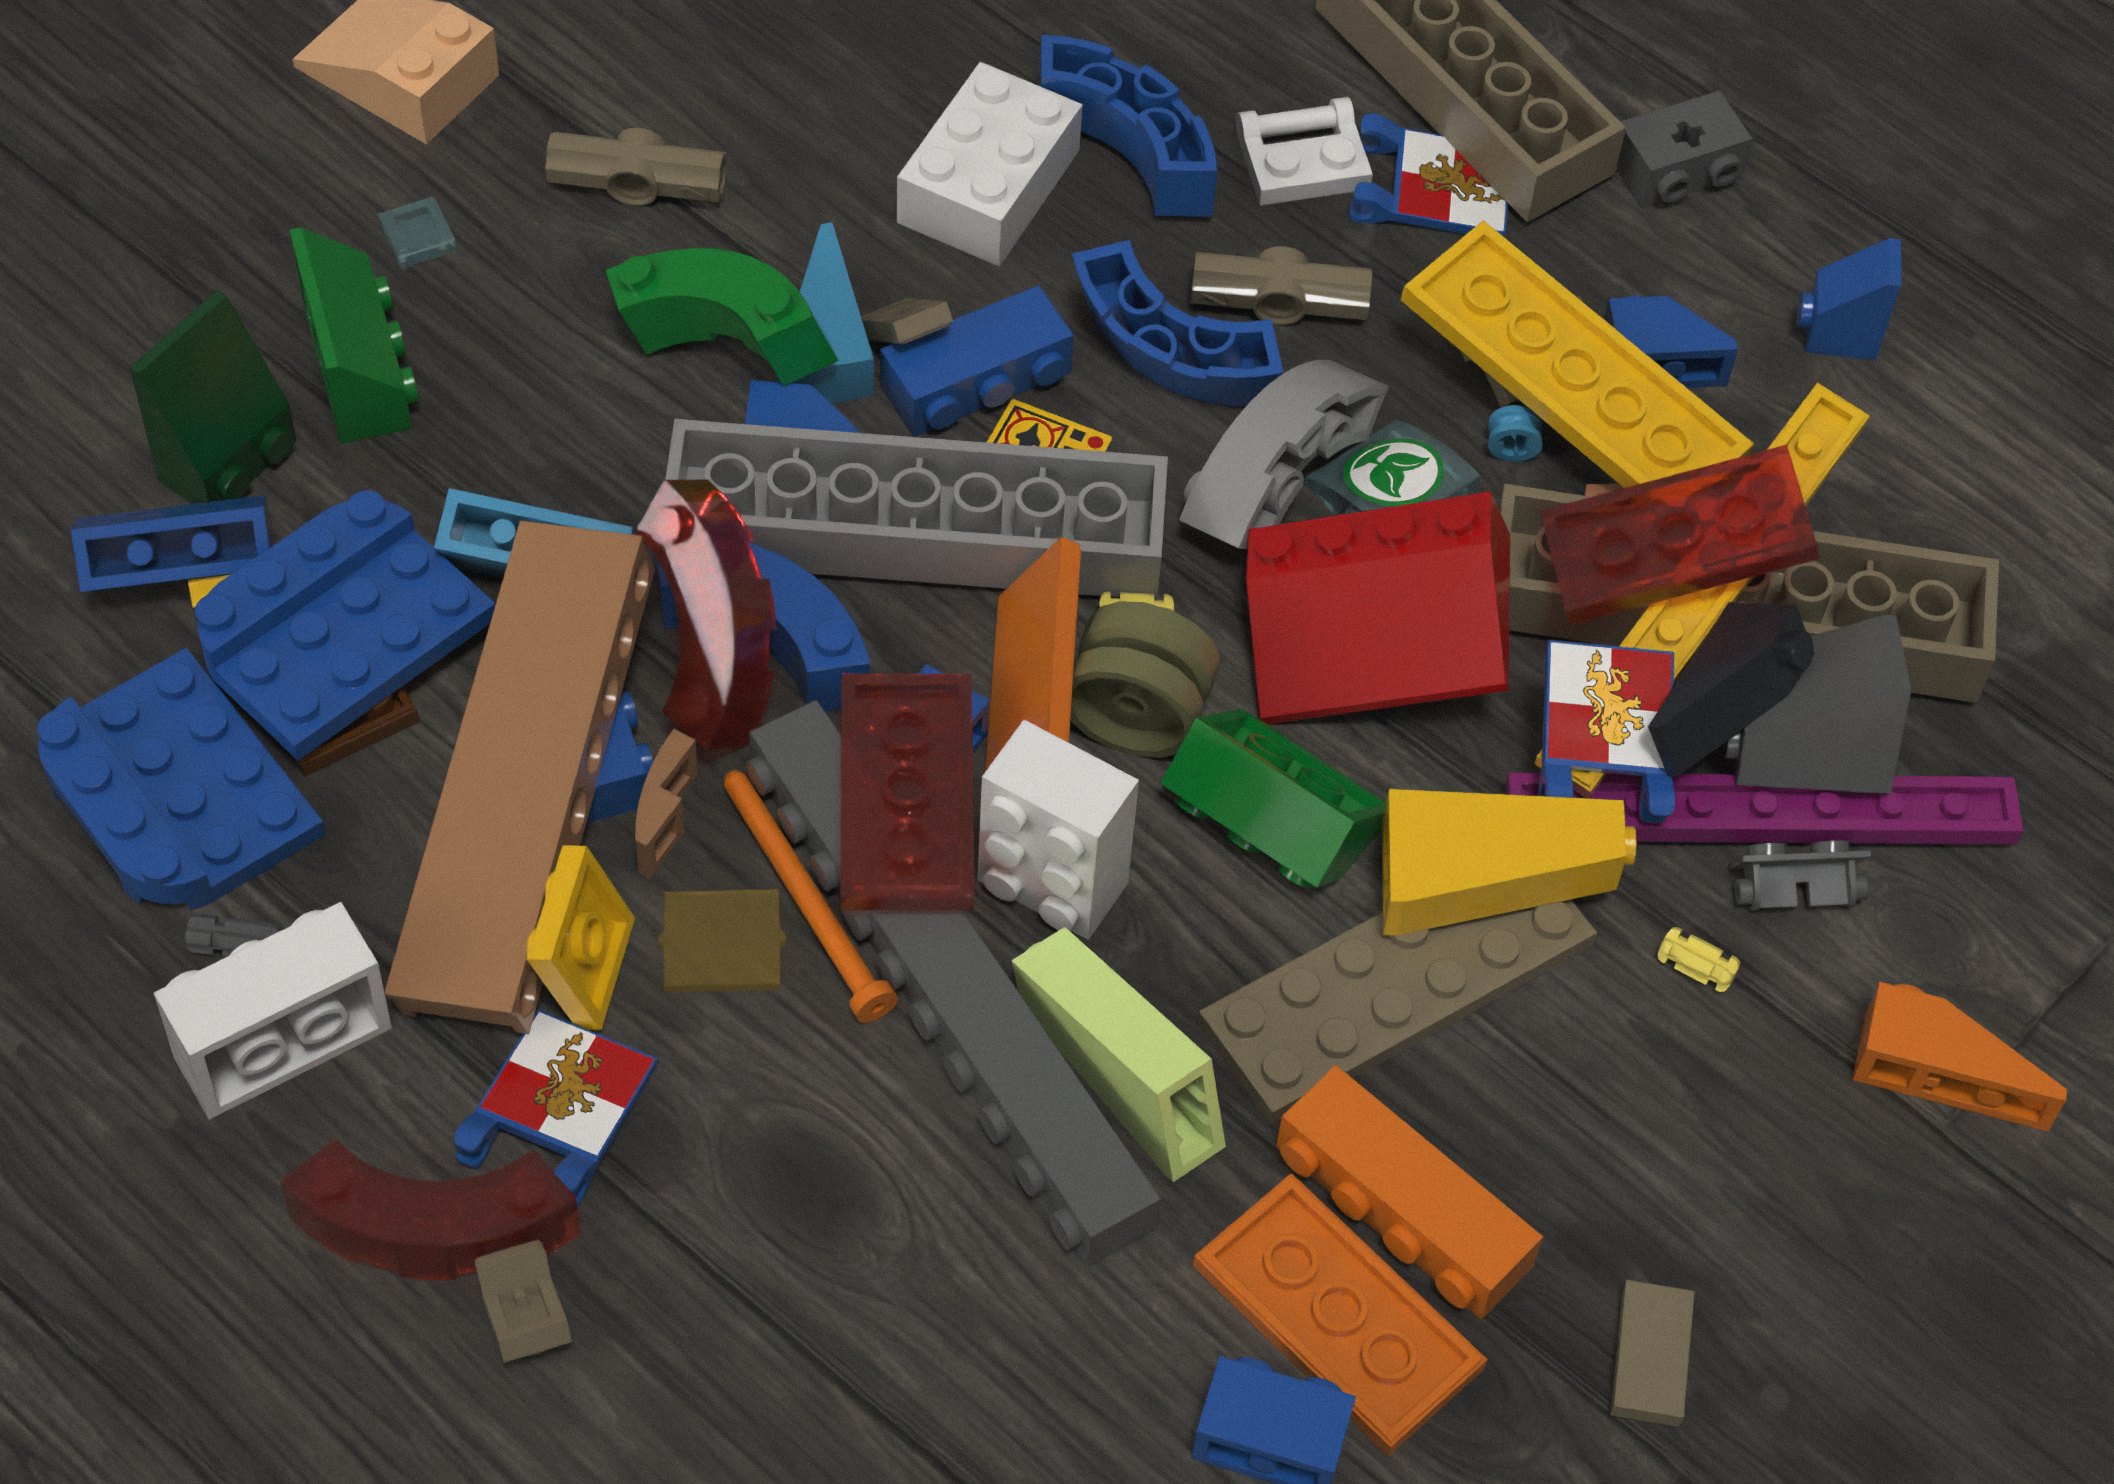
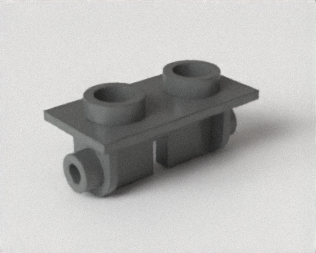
[1728,840,1871,911]

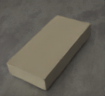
[861,298,953,345]
[1610,1280,1695,1427]

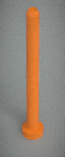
[724,770,898,1023]

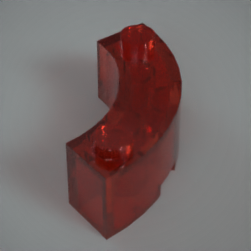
[635,479,777,750]
[280,1139,581,1280]

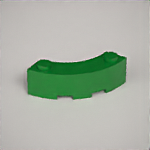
[606,248,839,386]

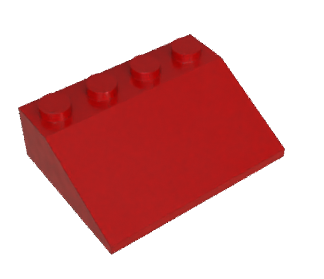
[1246,491,1510,724]

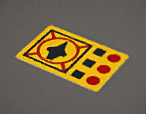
[986,399,1112,452]

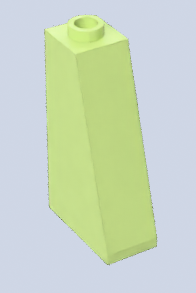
[1012,927,1226,1182]

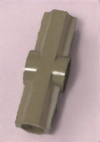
[545,128,728,206]
[1190,246,1372,326]

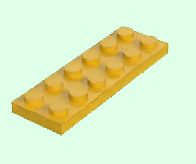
[1400,220,1754,512]

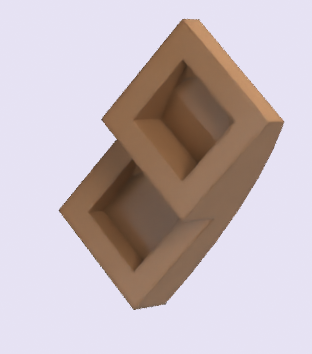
[635,729,698,880]

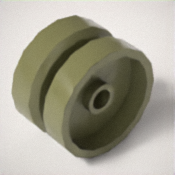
[1070,601,1220,758]

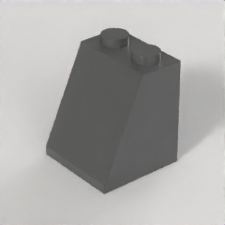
[1723,615,1911,794]

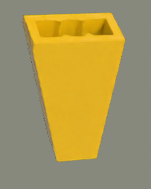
[1382,789,1636,936]

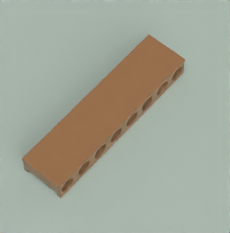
[384,521,655,1034]

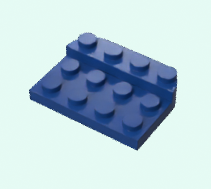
[195,490,496,761]
[37,647,326,910]

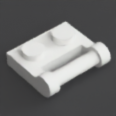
[1235,97,1373,206]

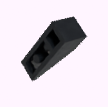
[1648,602,1814,776]

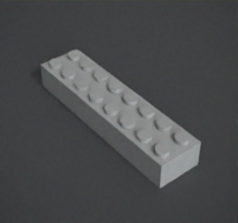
[660,419,1168,600]

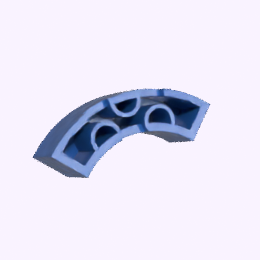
[1039,35,1217,217]
[1072,240,1284,406]
[652,533,870,712]

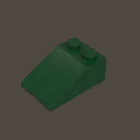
[129,290,297,504]

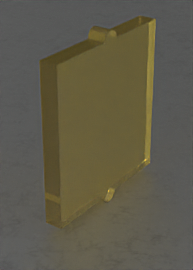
[658,889,786,992]

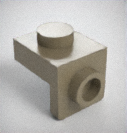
[475,1240,572,1363]

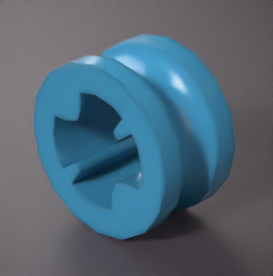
[1488,405,1543,462]

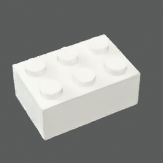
[897,62,1082,267]
[977,720,1139,940]
[154,902,392,1120]

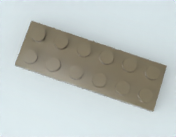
[1197,899,1597,1125]

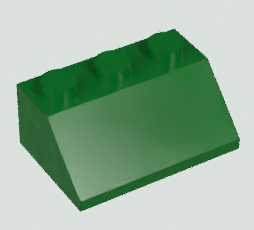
[289,227,419,444]
[1160,708,1386,888]

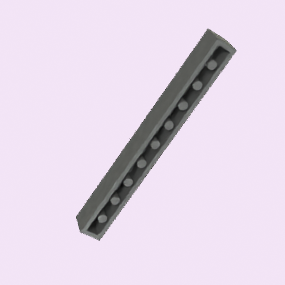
[745,700,1161,1267]

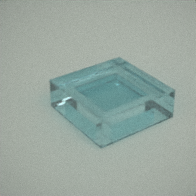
[378,196,456,269]

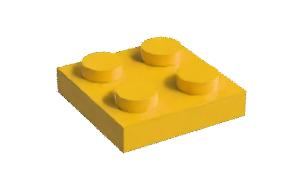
[526,845,635,1031]

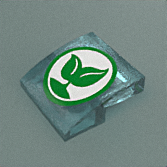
[1305,419,1481,515]

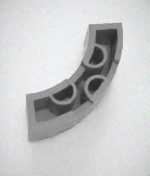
[1179,360,1389,549]

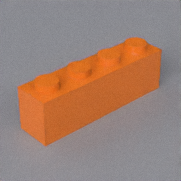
[1276,1065,1544,1320]

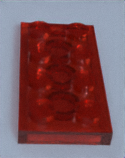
[1540,445,1820,625]
[841,674,975,910]

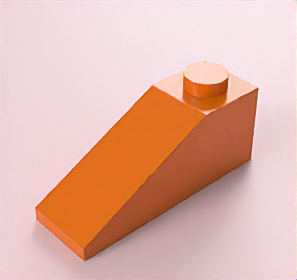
[1853,981,2067,1132]

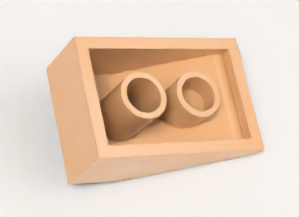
[292,0,499,145]

